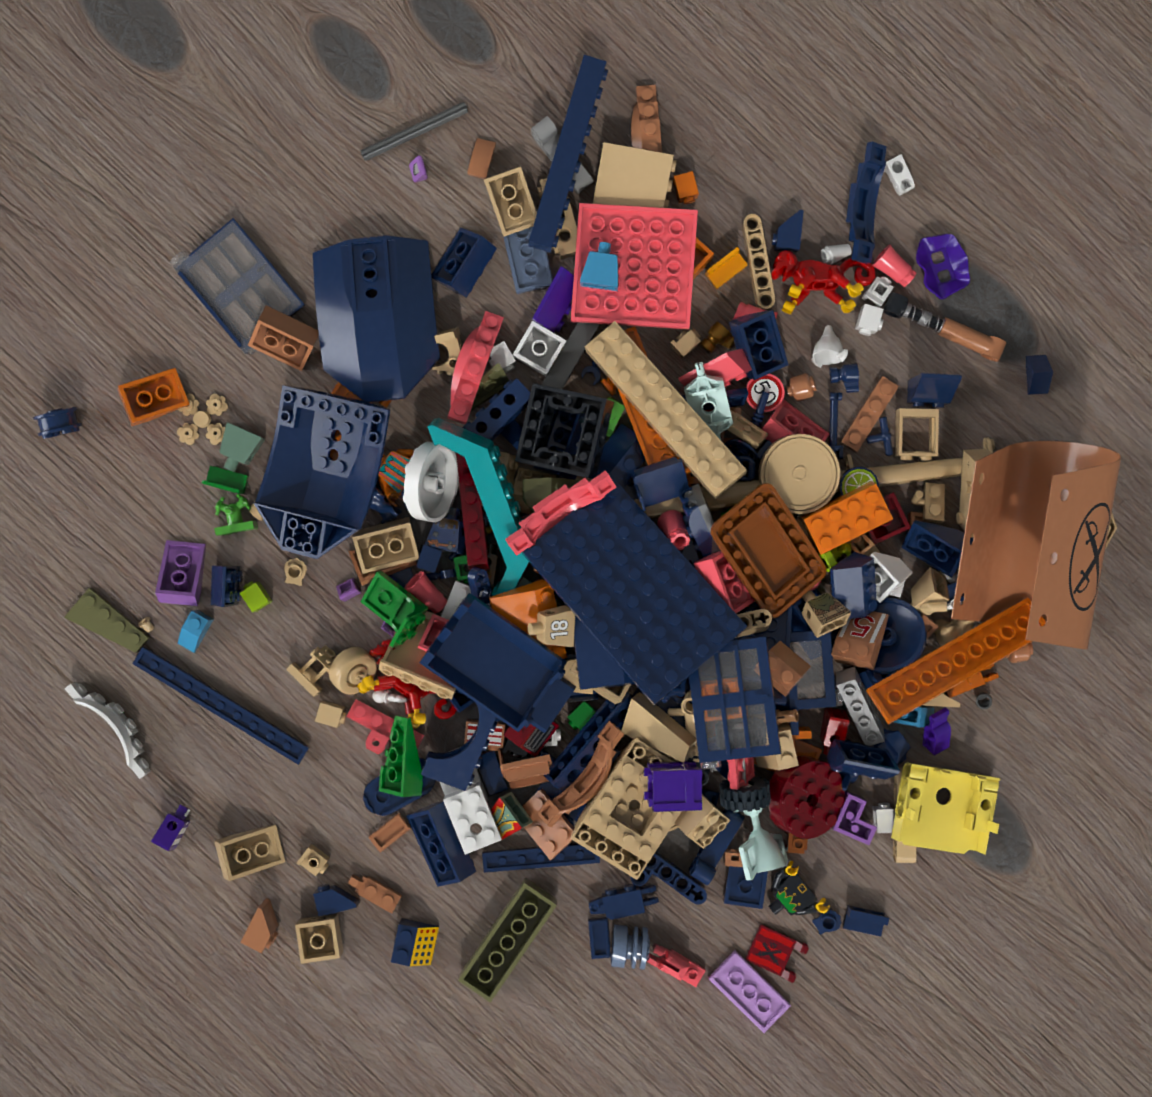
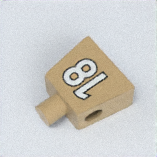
[528,605,575,647]

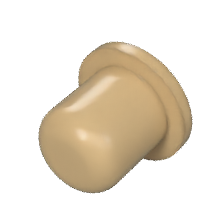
[138,617,154,632]

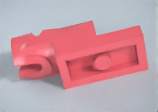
[647,944,706,987]

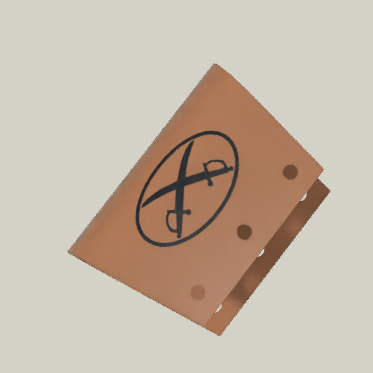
[951,441,1121,649]

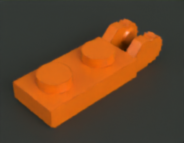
[946,664,999,698]

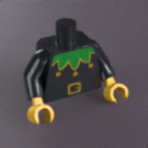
[768,860,830,916]

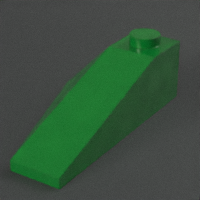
[379,716,423,797]

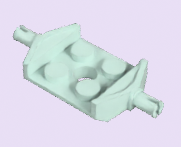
[684,362,733,440]

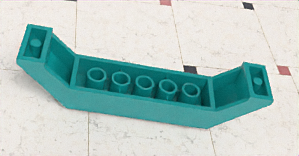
[427,418,529,596]

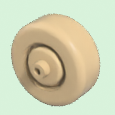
[329,647,377,695]

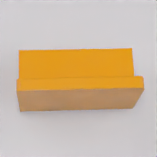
[705,247,748,290]

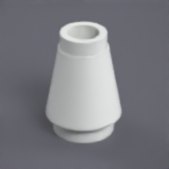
[821,244,852,265]

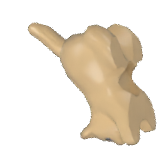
[934,619,975,648]

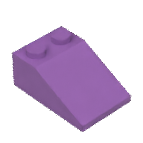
[155,540,206,606]

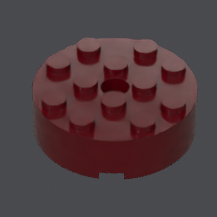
[769,756,845,839]

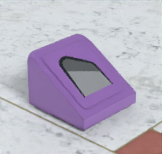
[409,156,428,182]

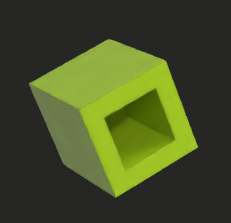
[240,581,272,613]

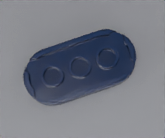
[363,758,436,816]

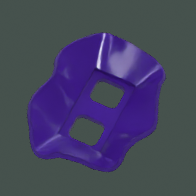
[916,234,970,299]

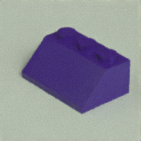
[532,267,574,334]

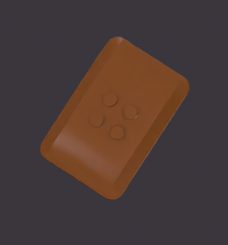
[711,483,826,618]

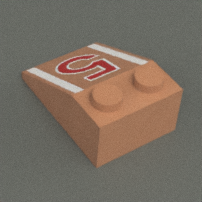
[831,611,889,670]

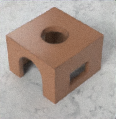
[723,849,743,867]

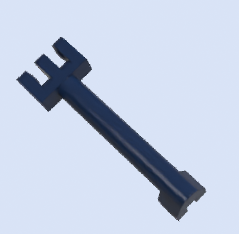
[829,392,843,459]

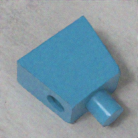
[580,242,618,291]

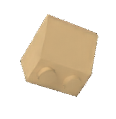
[756,723,799,770]

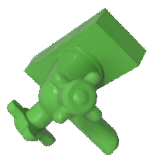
[214,494,258,536]

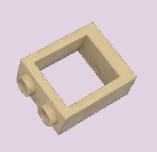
[895,408,939,461]

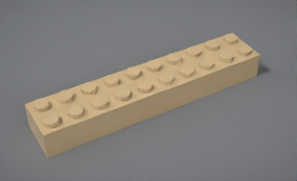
[585,321,747,500]

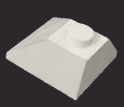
[869,552,913,603]

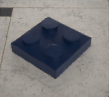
[723,866,768,909]

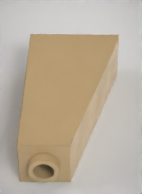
[621,692,697,763]

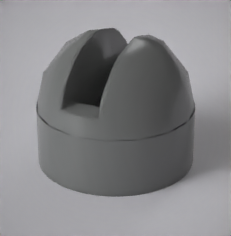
[976,693,992,710]

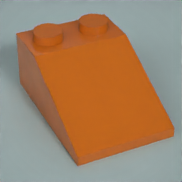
[118,368,189,426]

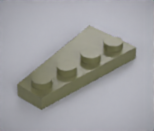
[64,588,150,653]

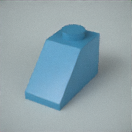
[177,610,214,653]
[894,706,934,727]

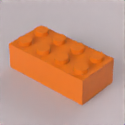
[800,481,893,555]

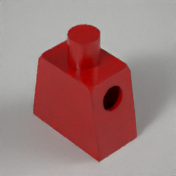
[820,707,850,755]

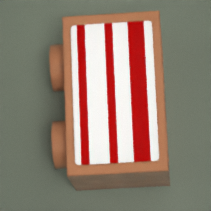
[464,719,506,751]

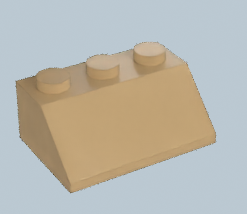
[352,517,419,574]

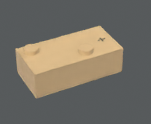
[956,449,991,537]

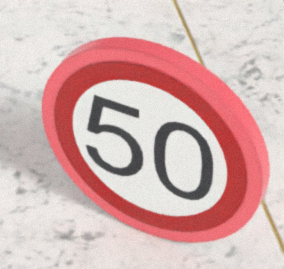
[746,374,785,412]

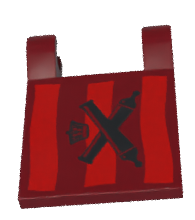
[745,924,809,983]

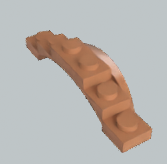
[631,85,662,153]
[537,721,624,828]

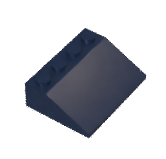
[574,615,635,690]

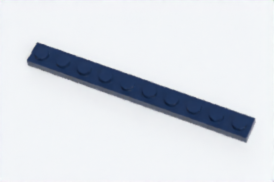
[132,647,310,765]

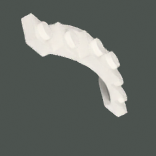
[65,682,151,779]

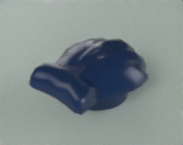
[812,910,842,935]

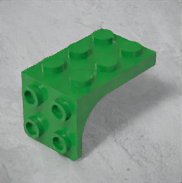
[360,570,428,648]

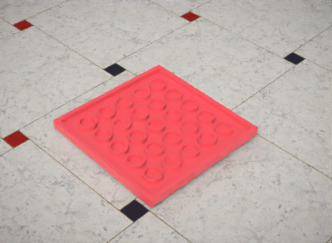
[571,203,698,329]

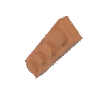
[840,376,899,452]

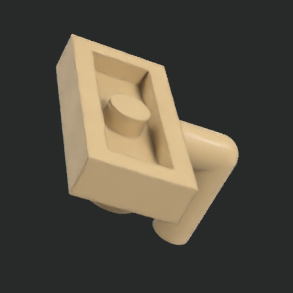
[911,482,945,523]

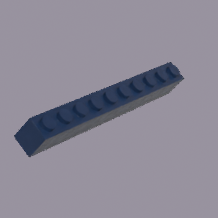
[528,55,608,253]

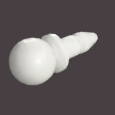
[372,690,407,704]

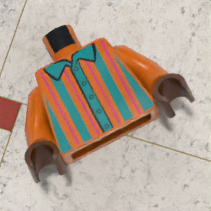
[378,449,414,507]

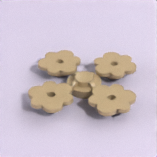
[177,394,228,445]

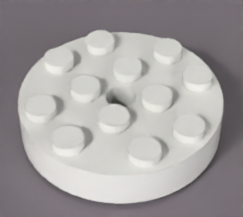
[403,442,459,522]

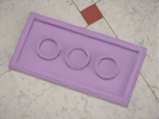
[708,950,791,1033]

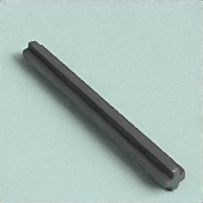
[360,102,468,161]

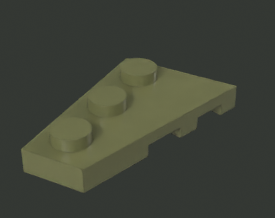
[471,362,509,411]

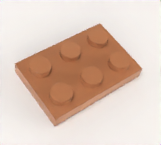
[522,789,574,860]

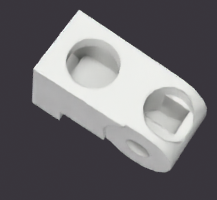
[884,154,915,196]

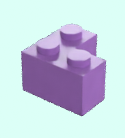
[831,791,877,845]

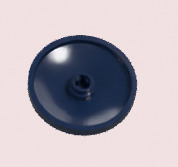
[865,598,927,674]

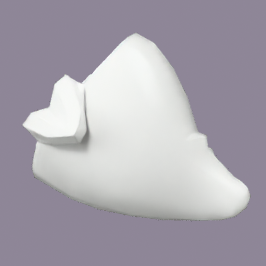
[811,325,848,368]

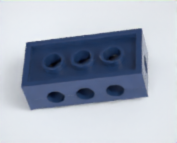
[462,378,531,441]

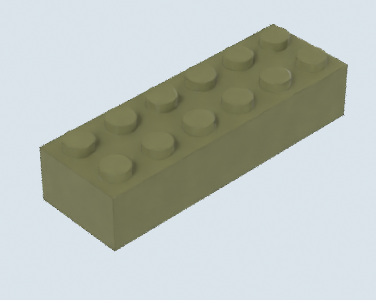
[458,878,557,1003]

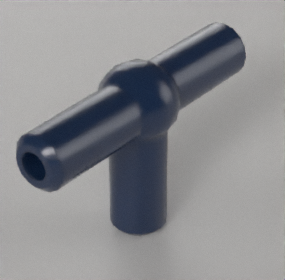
[866,417,893,456]

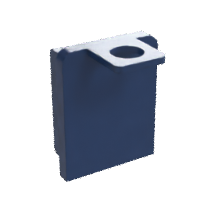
[633,457,689,511]

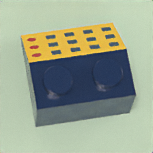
[391,918,439,966]

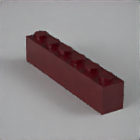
[456,453,490,570]

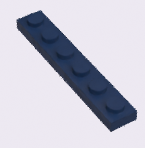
[482,844,600,873]

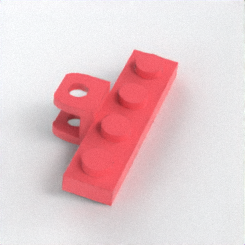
[346,699,424,754]

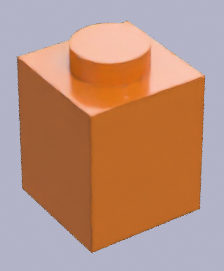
[673,171,699,204]

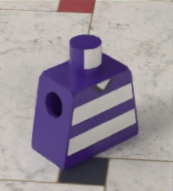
[151,804,191,851]

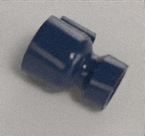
[829,363,859,393]

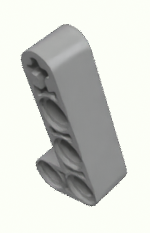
[531,116,594,194]

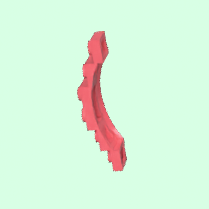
[447,311,504,424]
[505,470,616,556]

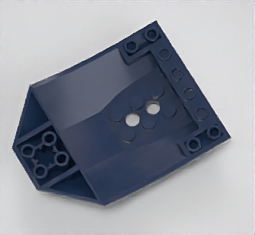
[313,235,440,403]
[253,385,390,559]

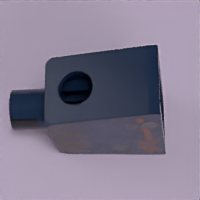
[425,507,466,555]

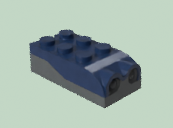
[679,484,721,559]

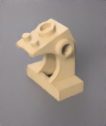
[432,327,462,376]
[286,645,336,697]

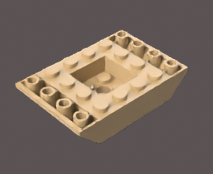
[571,737,682,880]

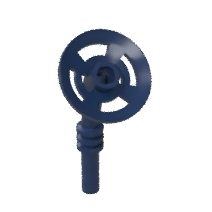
[724,391,770,470]

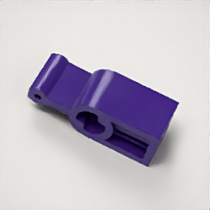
[923,707,951,756]

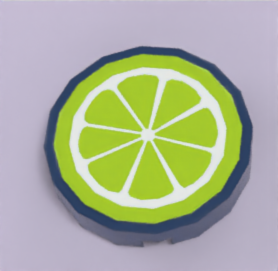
[839,467,879,496]

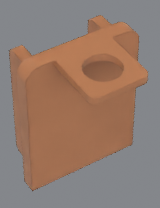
[498,749,553,789]

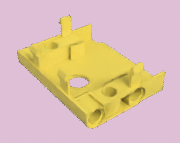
[891,762,1000,855]

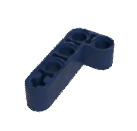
[688,809,745,885]
[630,851,707,905]

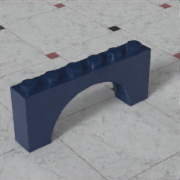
[421,703,497,791]

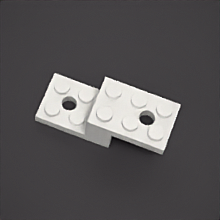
[440,747,502,855]

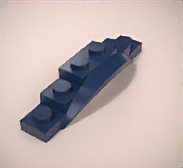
[846,141,887,264]

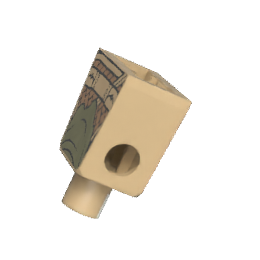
[802,590,851,638]

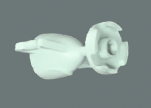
[733,805,788,880]

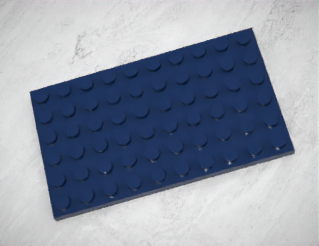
[522,479,747,706]

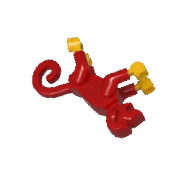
[771,250,876,314]
[357,639,457,728]

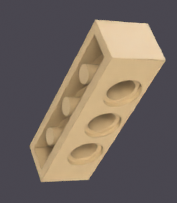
[537,178,577,259]

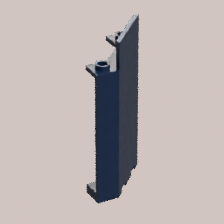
[419,593,576,733]

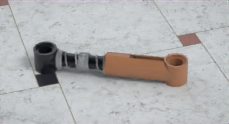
[883,292,1007,362]

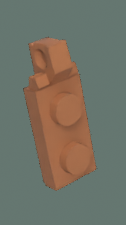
[348,874,402,913]

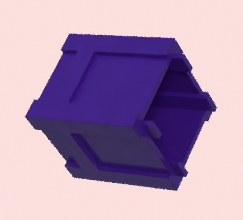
[644,761,702,812]

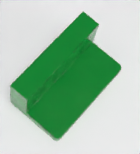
[201,466,249,494]

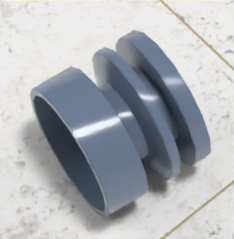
[611,924,650,970]

